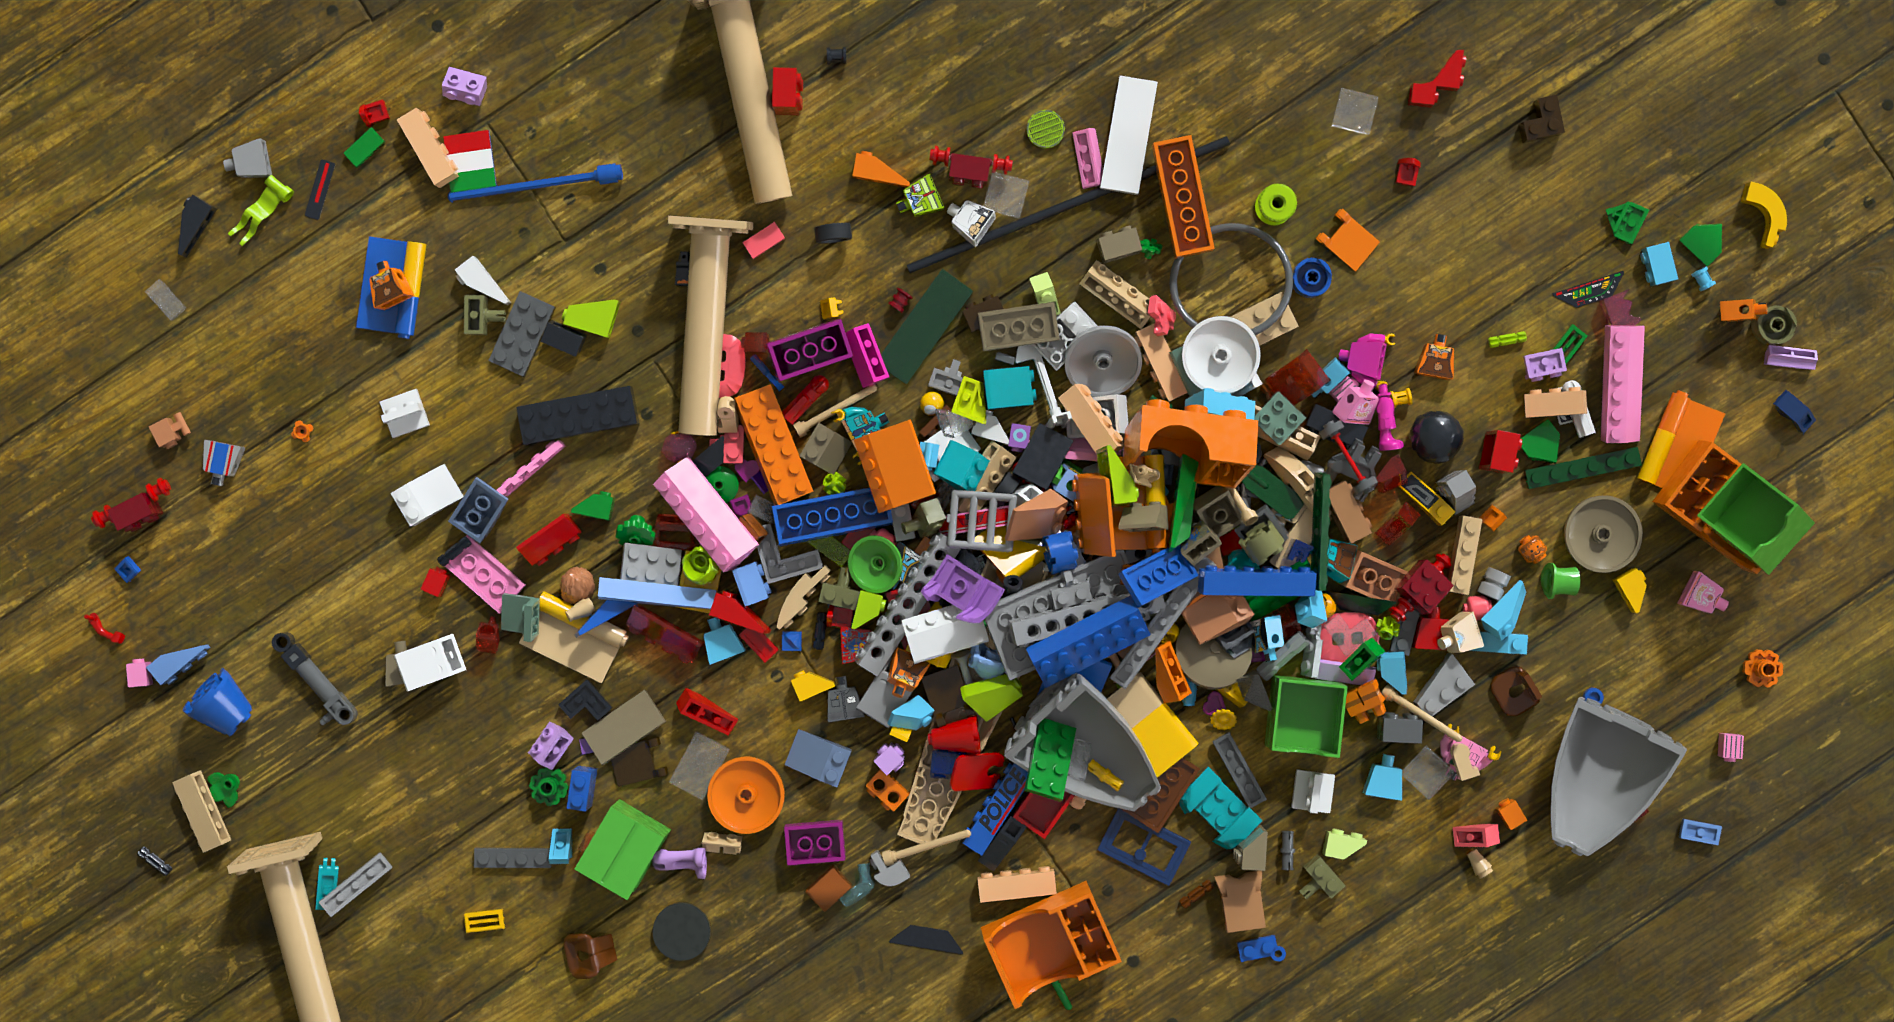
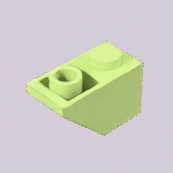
[1029,272,1061,316]
[1322,829,1367,859]

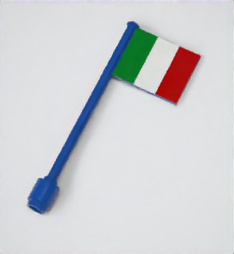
[443,130,623,203]

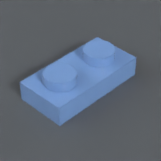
[1679,819,1722,845]

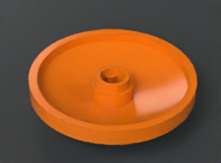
[707,756,785,834]

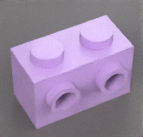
[442,67,487,106]
[528,722,574,770]
[874,742,905,775]

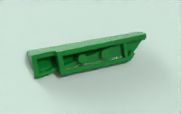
[1168,454,1199,552]

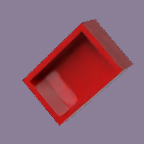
[772,67,803,116]
[1479,430,1522,473]
[1013,791,1075,839]

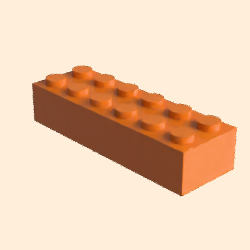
[1152,135,1215,259]
[734,384,814,506]

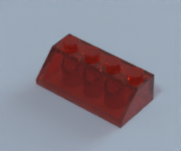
[625,604,705,664]

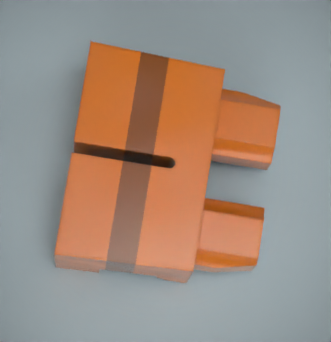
[1345,678,1386,724]

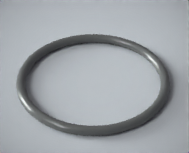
[1169,223,1293,336]

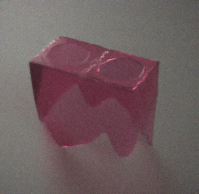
[1600,289,1642,326]

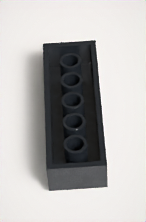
[516,386,640,445]

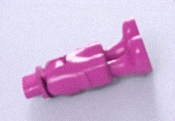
[1376,384,1404,451]

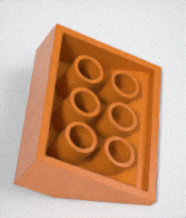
[854,419,936,513]
[1072,472,1116,557]

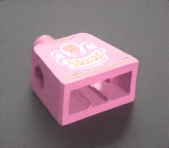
[1333,380,1379,425]
[1678,571,1729,613]

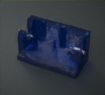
[1283,539,1314,563]

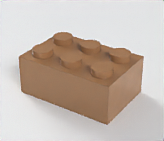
[1329,481,1372,543]

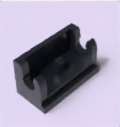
[540,320,587,357]

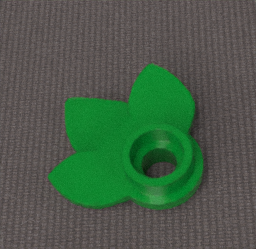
[207,772,240,808]

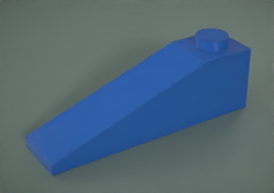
[575,600,638,638]

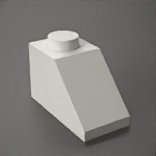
[971,410,1009,445]

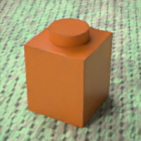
[1495,798,1528,830]

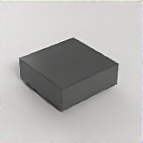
[995,352,1015,366]

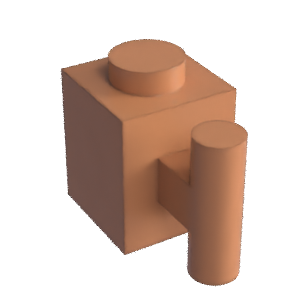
[149,412,191,449]

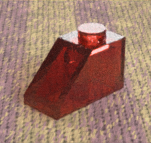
[741,332,770,354]
[1375,502,1420,546]
[1272,604,1302,644]

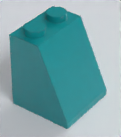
[983,366,1037,410]

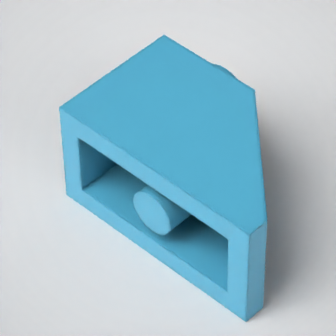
[1295,590,1327,628]
[1377,652,1407,694]
[887,695,934,730]

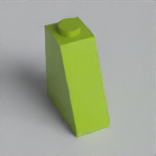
[562,300,621,339]
[960,674,1023,722]

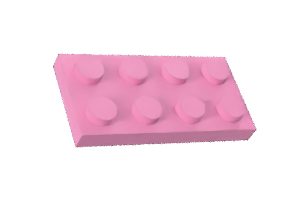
[445,535,526,614]

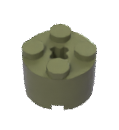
[1751,305,1797,345]
[1239,520,1284,565]

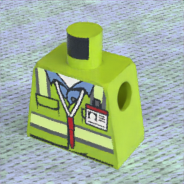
[896,174,944,217]

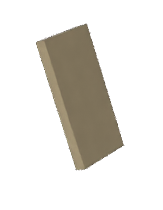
[978,302,1060,351]
[582,690,666,765]

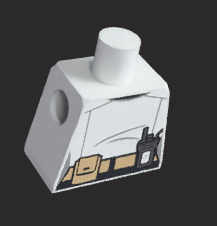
[947,200,996,247]

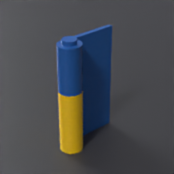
[356,236,426,339]

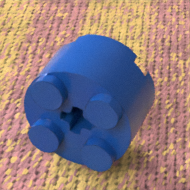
[1292,258,1332,298]
[1042,531,1079,574]

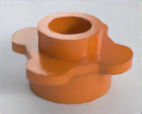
[291,421,313,442]

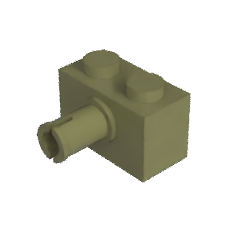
[464,295,506,335]
[901,498,946,538]
[819,567,860,611]
[1299,854,1345,900]

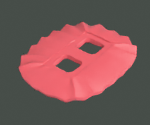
[719,334,745,398]
[1320,612,1380,662]

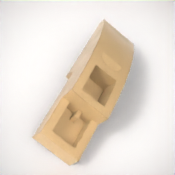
[1263,447,1314,513]
[777,565,831,630]

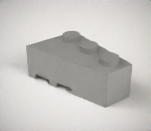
[1435,470,1476,515]
[1413,652,1475,716]

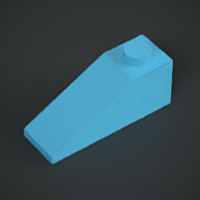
[1481,580,1526,641]
[1470,632,1528,654]

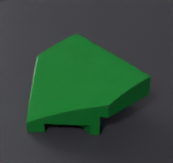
[1605,201,1649,245]
[1680,223,1722,267]
[1521,419,1560,464]

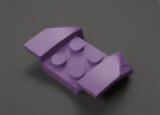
[921,554,1005,623]

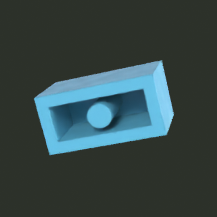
[1641,242,1678,286]

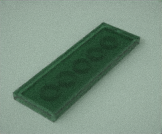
[881,269,973,385]

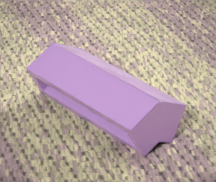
[1764,345,1818,370]

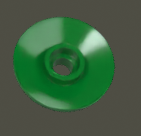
[705,466,739,503]

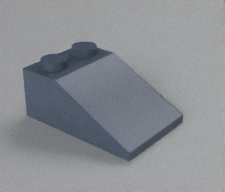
[448,477,508,543]
[785,729,852,787]

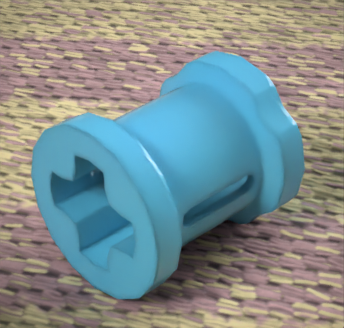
[1691,266,1716,291]

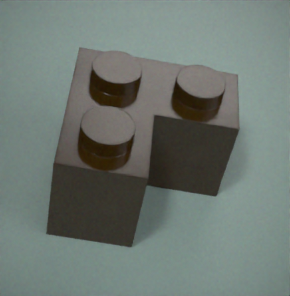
[1519,95,1565,143]

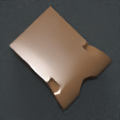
[1214,870,1266,933]

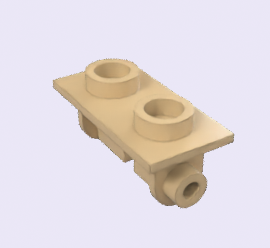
[1129,464,1160,488]
[702,832,743,855]

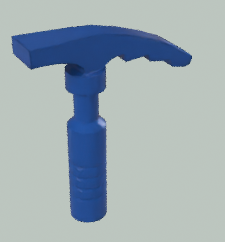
[750,354,785,391]

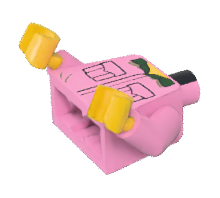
[1440,724,1501,780]

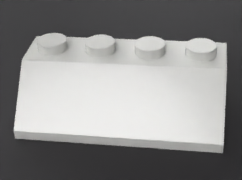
[901,605,989,664]

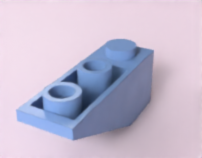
[146,645,210,685]

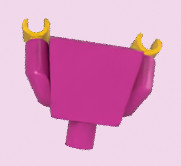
[1339,333,1395,392]

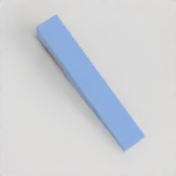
[598,577,716,609]

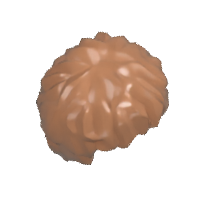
[560,567,595,605]

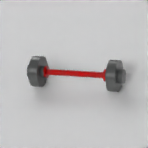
[1319,420,1378,495]

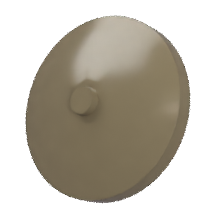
[1564,496,1643,573]
[1175,623,1252,689]

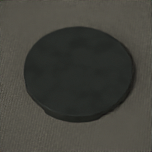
[653,902,711,961]

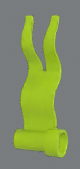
[228,175,294,246]

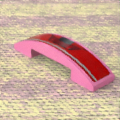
[939,506,1009,536]

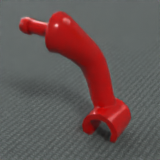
[84,613,126,644]

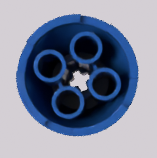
[182,668,252,737]

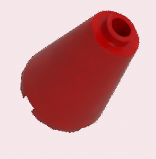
[928,716,981,754]

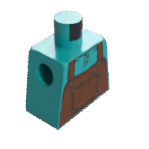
[1310,539,1358,583]

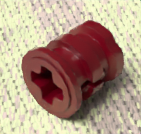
[888,287,913,313]

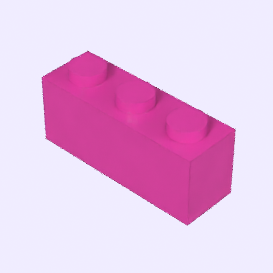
[845,323,889,388]

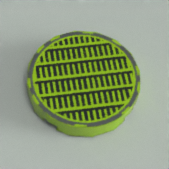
[1027,110,1065,149]

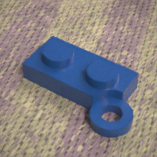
[1237,935,1286,962]

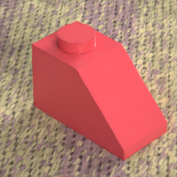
[1453,824,1500,847]

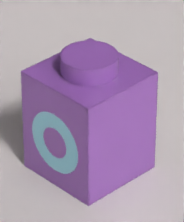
[1008,423,1031,452]

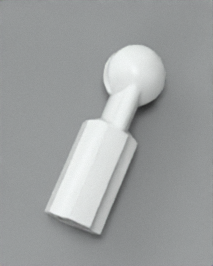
[1562,380,1595,438]

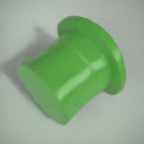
[1541,563,1580,599]

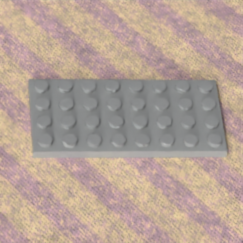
[984,550,1151,680]

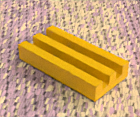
[464,909,505,933]

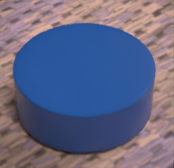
[1583,688,1604,704]

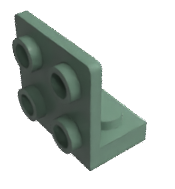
[1254,391,1306,445]
[501,593,540,642]

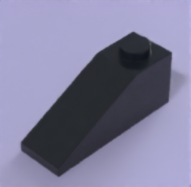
[178,195,217,257]

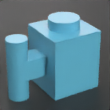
[920,442,940,471]

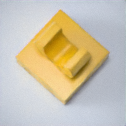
[820,297,844,320]

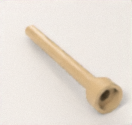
[793,384,877,438]
[1225,487,1258,526]
[1381,684,1463,742]
[882,830,971,867]

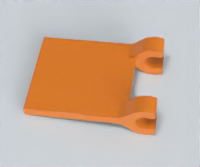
[1315,209,1380,272]

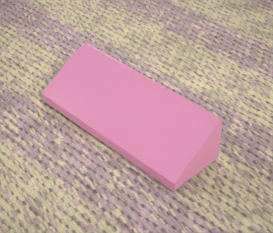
[1072,128,1103,189]

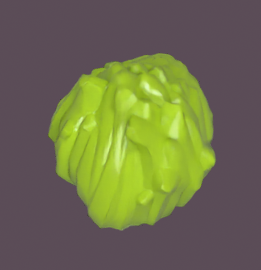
[682,545,719,585]

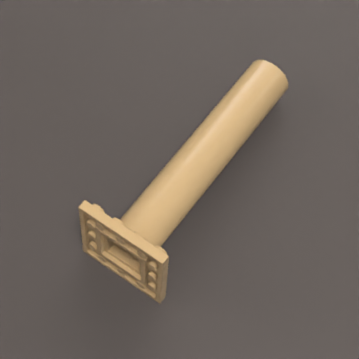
[688,0,793,204]
[668,216,753,435]
[227,832,341,1022]

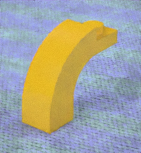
[1741,182,1787,249]

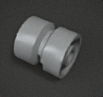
[1477,567,1511,601]

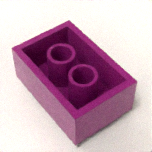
[784,819,846,865]

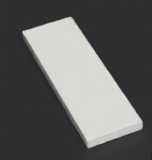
[1100,76,1158,195]

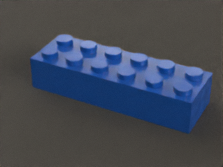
[772,488,893,546]
[1026,595,1151,688]

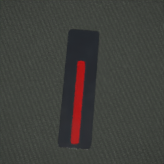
[305,159,335,220]

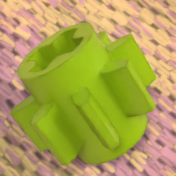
[823,472,846,495]
[1376,616,1400,640]

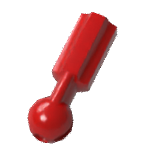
[782,375,829,425]

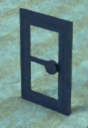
[1097,808,1191,886]

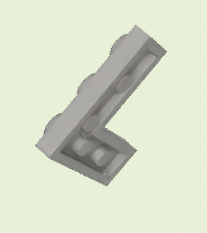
[757,523,823,584]

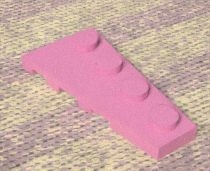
[497,440,565,496]

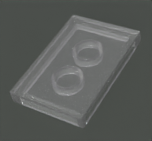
[669,731,730,800]

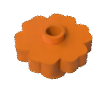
[1742,649,1783,688]

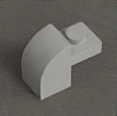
[870,850,910,886]

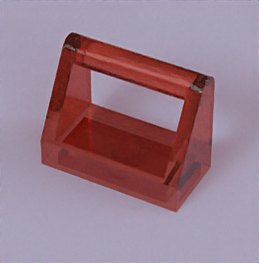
[1376,454,1408,494]
[655,514,695,551]

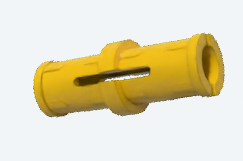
[1086,759,1124,792]

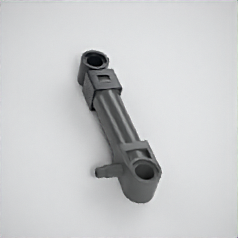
[272,632,358,725]

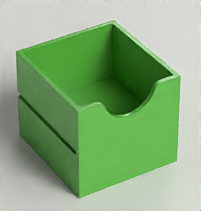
[1697,463,1815,575]
[1265,675,1348,758]
[575,799,671,900]

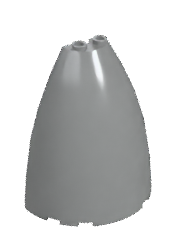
[1004,673,1161,811]
[1551,697,1687,856]

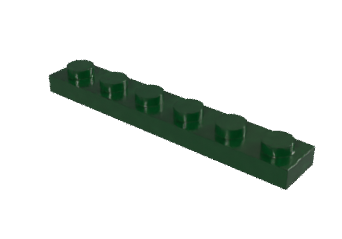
[1524,447,1642,489]
[1311,472,1332,591]

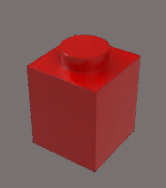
[420,566,451,597]

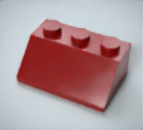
[516,514,582,566]

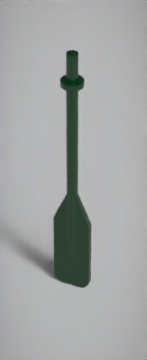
[1148,395,1304,519]

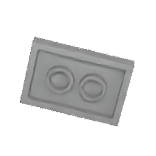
[620,543,682,586]

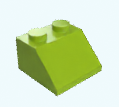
[852,590,887,629]

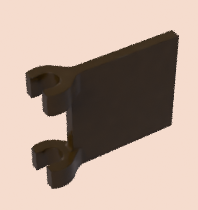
[921,665,975,727]
[611,737,669,787]

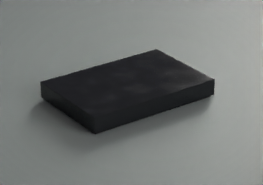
[1012,423,1074,491]

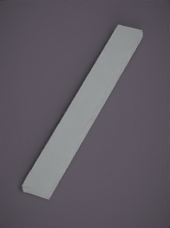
[1110,557,1217,689]

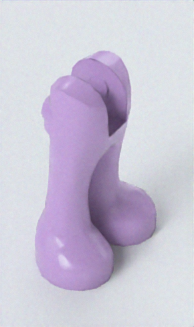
[652,848,707,879]

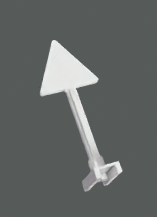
[1015,344,1072,430]

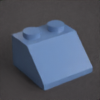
[732,562,771,607]

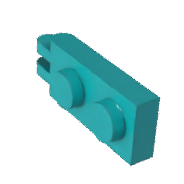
[315,858,339,910]

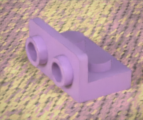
[1523,348,1567,382]

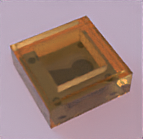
[578,830,595,852]

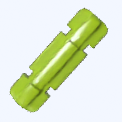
[1488,331,1527,348]

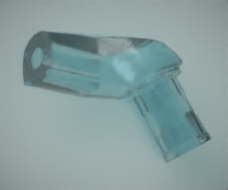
[840,863,875,907]

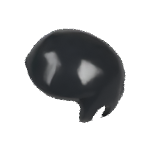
[1408,411,1464,464]

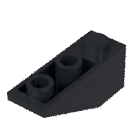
[978,813,1026,872]

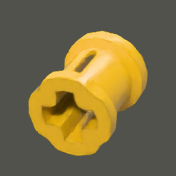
[1390,388,1413,408]

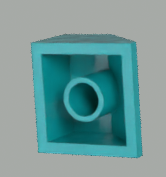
[933,440,990,491]

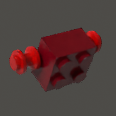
[929,145,1013,189]
[91,478,171,532]
[1389,553,1454,622]

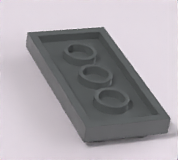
[488,291,556,377]

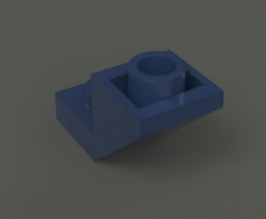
[1773,390,1816,434]

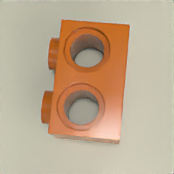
[865,769,910,812]

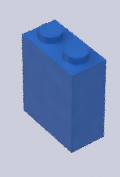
[567,766,597,811]

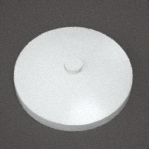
[1182,316,1260,393]

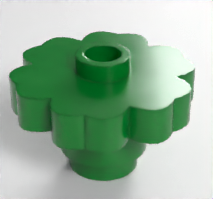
[615,515,655,546]
[529,767,569,806]

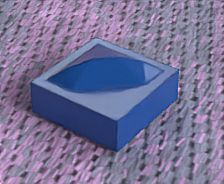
[114,556,141,583]
[782,631,802,651]

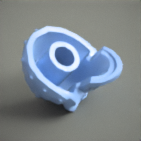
[968,643,1005,680]

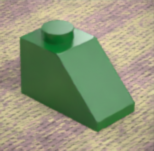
[571,491,615,520]
[1339,637,1385,681]

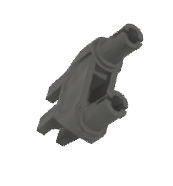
[1325,438,1381,502]

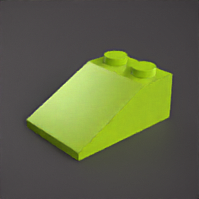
[1096,445,1139,507]

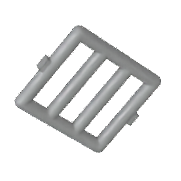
[947,490,1017,552]

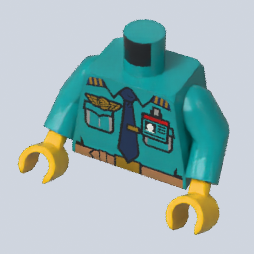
[831,407,889,465]

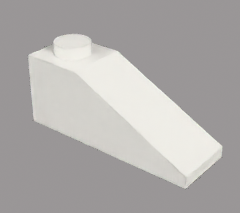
[455,256,511,305]

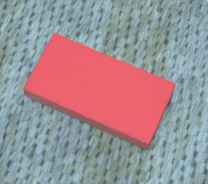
[743,222,785,259]

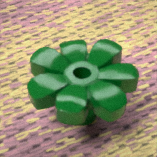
[1140,239,1163,259]

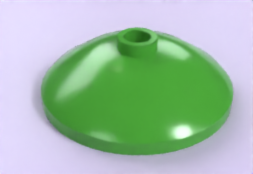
[848,535,903,593]

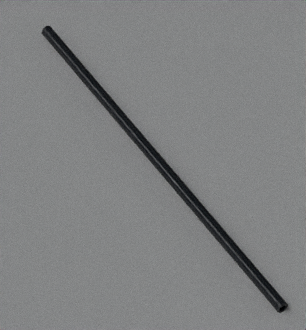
[907,136,1230,273]

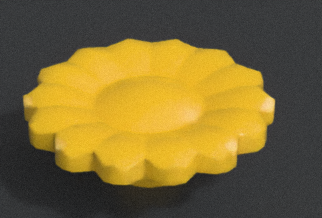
[1210,709,1237,731]

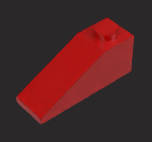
[676,688,738,736]

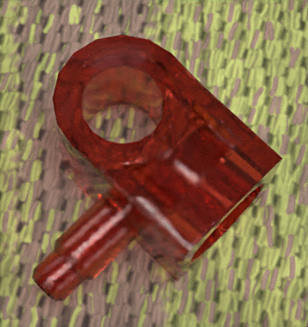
[476,616,500,654]

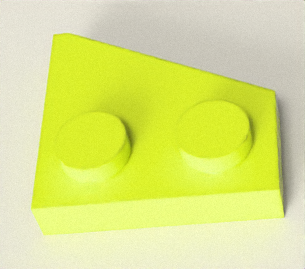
[951,376,987,425]

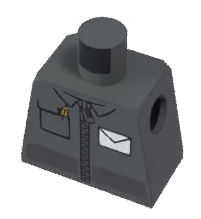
[828,676,865,722]

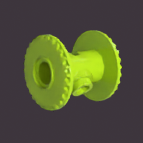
[1255,184,1297,225]

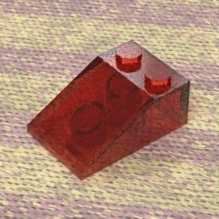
[1265,349,1330,406]

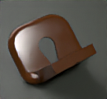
[1490,666,1542,717]
[563,933,617,979]

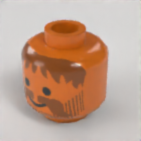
[1518,535,1547,564]

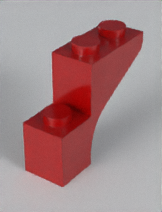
[1408,50,1466,108]

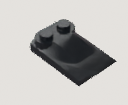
[1193,595,1256,658]

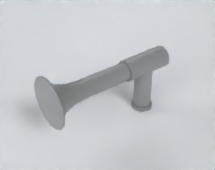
[951,650,972,685]

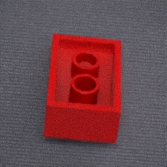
[709,591,771,633]

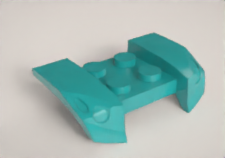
[1178,767,1263,849]

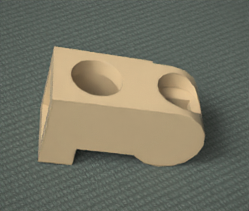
[717,396,739,433]
[1450,743,1480,781]

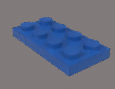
[1118,544,1199,608]

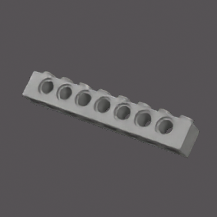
[855,532,961,676]
[1008,590,1165,648]

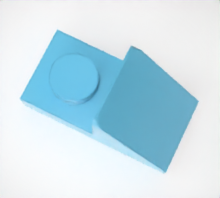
[549,829,572,864]

